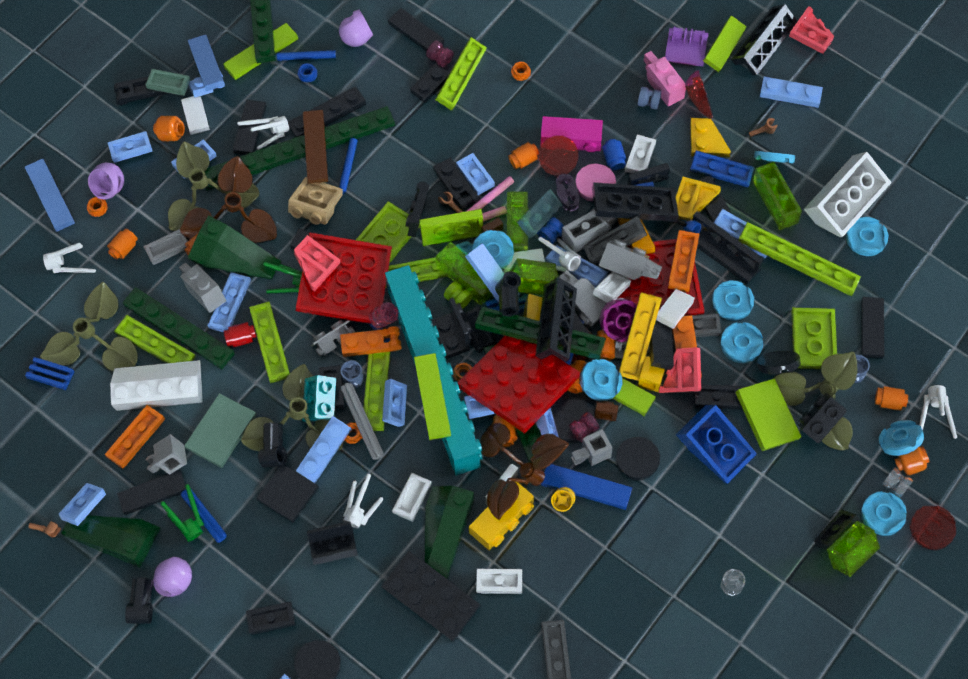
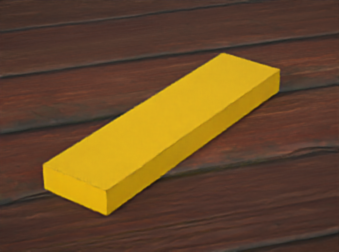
[619,292,662,381]

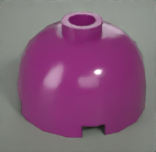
[599,298,637,342]

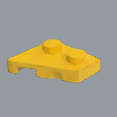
[690,118,731,157]
[676,177,721,221]

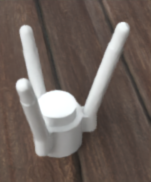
[237,116,289,150]
[538,237,581,272]
[43,243,96,274]
[919,385,957,439]
[343,474,383,528]

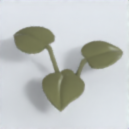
[168,141,260,231]
[40,282,138,371]
[773,352,857,450]
[241,364,343,451]

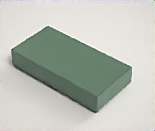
[146,69,190,96]

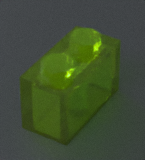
[510,258,558,295]
[827,521,880,577]

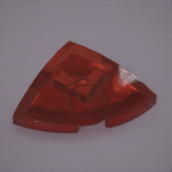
[685,70,713,119]

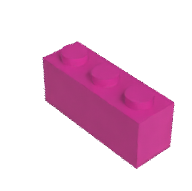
[541,116,603,152]

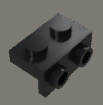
[798,392,847,443]
[307,521,358,565]

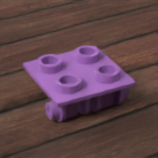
[665,26,708,67]

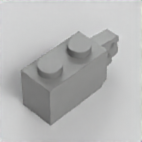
[562,210,618,253]
[599,239,662,280]
[179,263,226,313]
[559,271,607,327]

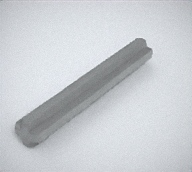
[341,383,384,460]

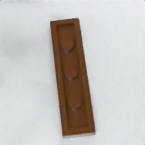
[303,110,328,184]

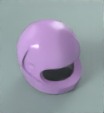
[339,9,373,47]
[88,162,124,200]
[153,557,192,597]

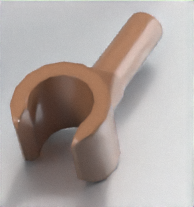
[749,118,778,137]
[438,192,463,213]
[28,521,61,538]

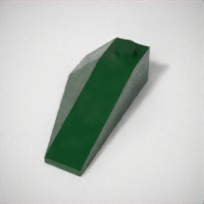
[188,215,281,280]
[425,485,475,579]
[61,515,161,568]

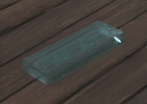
[517,189,562,239]

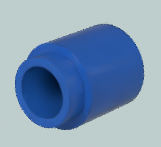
[602,139,627,171]

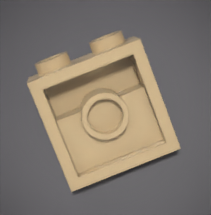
[288,177,343,225]

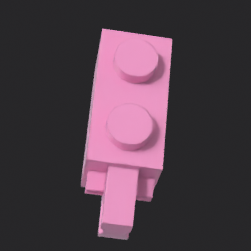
[644,51,686,107]

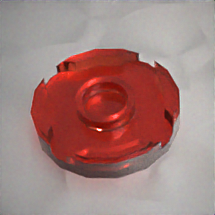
[539,135,578,176]
[910,506,957,550]

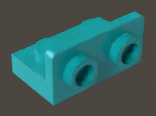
[302,375,336,422]

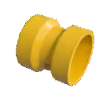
[551,487,576,512]

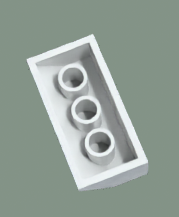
[804,152,891,237]
[110,360,203,411]

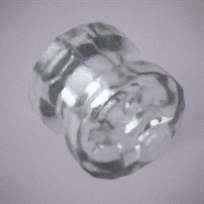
[721,569,746,596]

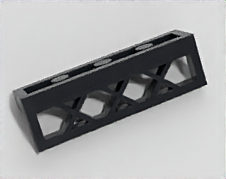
[731,4,798,75]
[693,211,763,285]
[535,277,577,362]

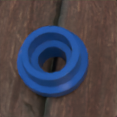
[298,63,317,83]

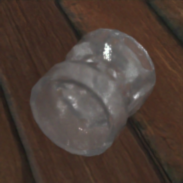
[882,467,914,498]

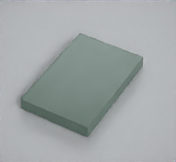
[185,393,257,468]

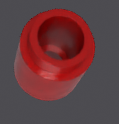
[223,322,256,347]

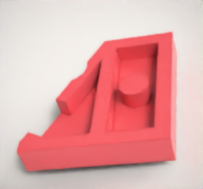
[789,6,834,54]
[294,235,340,292]
[659,347,701,393]

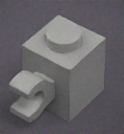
[571,429,612,466]
[146,434,187,475]

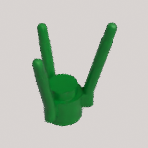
[263,262,302,293]
[161,484,204,542]

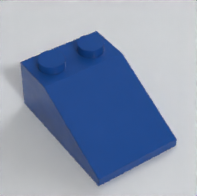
[676,405,757,484]

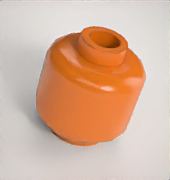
[153,116,185,141]
[894,446,930,476]

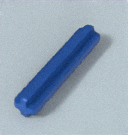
[181,489,227,543]

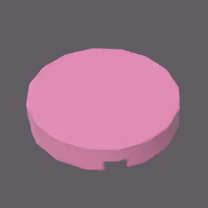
[575,164,616,201]

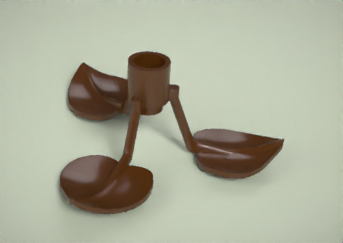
[180,156,277,243]
[480,423,569,520]

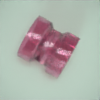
[426,41,454,68]
[369,302,398,329]
[569,412,600,442]

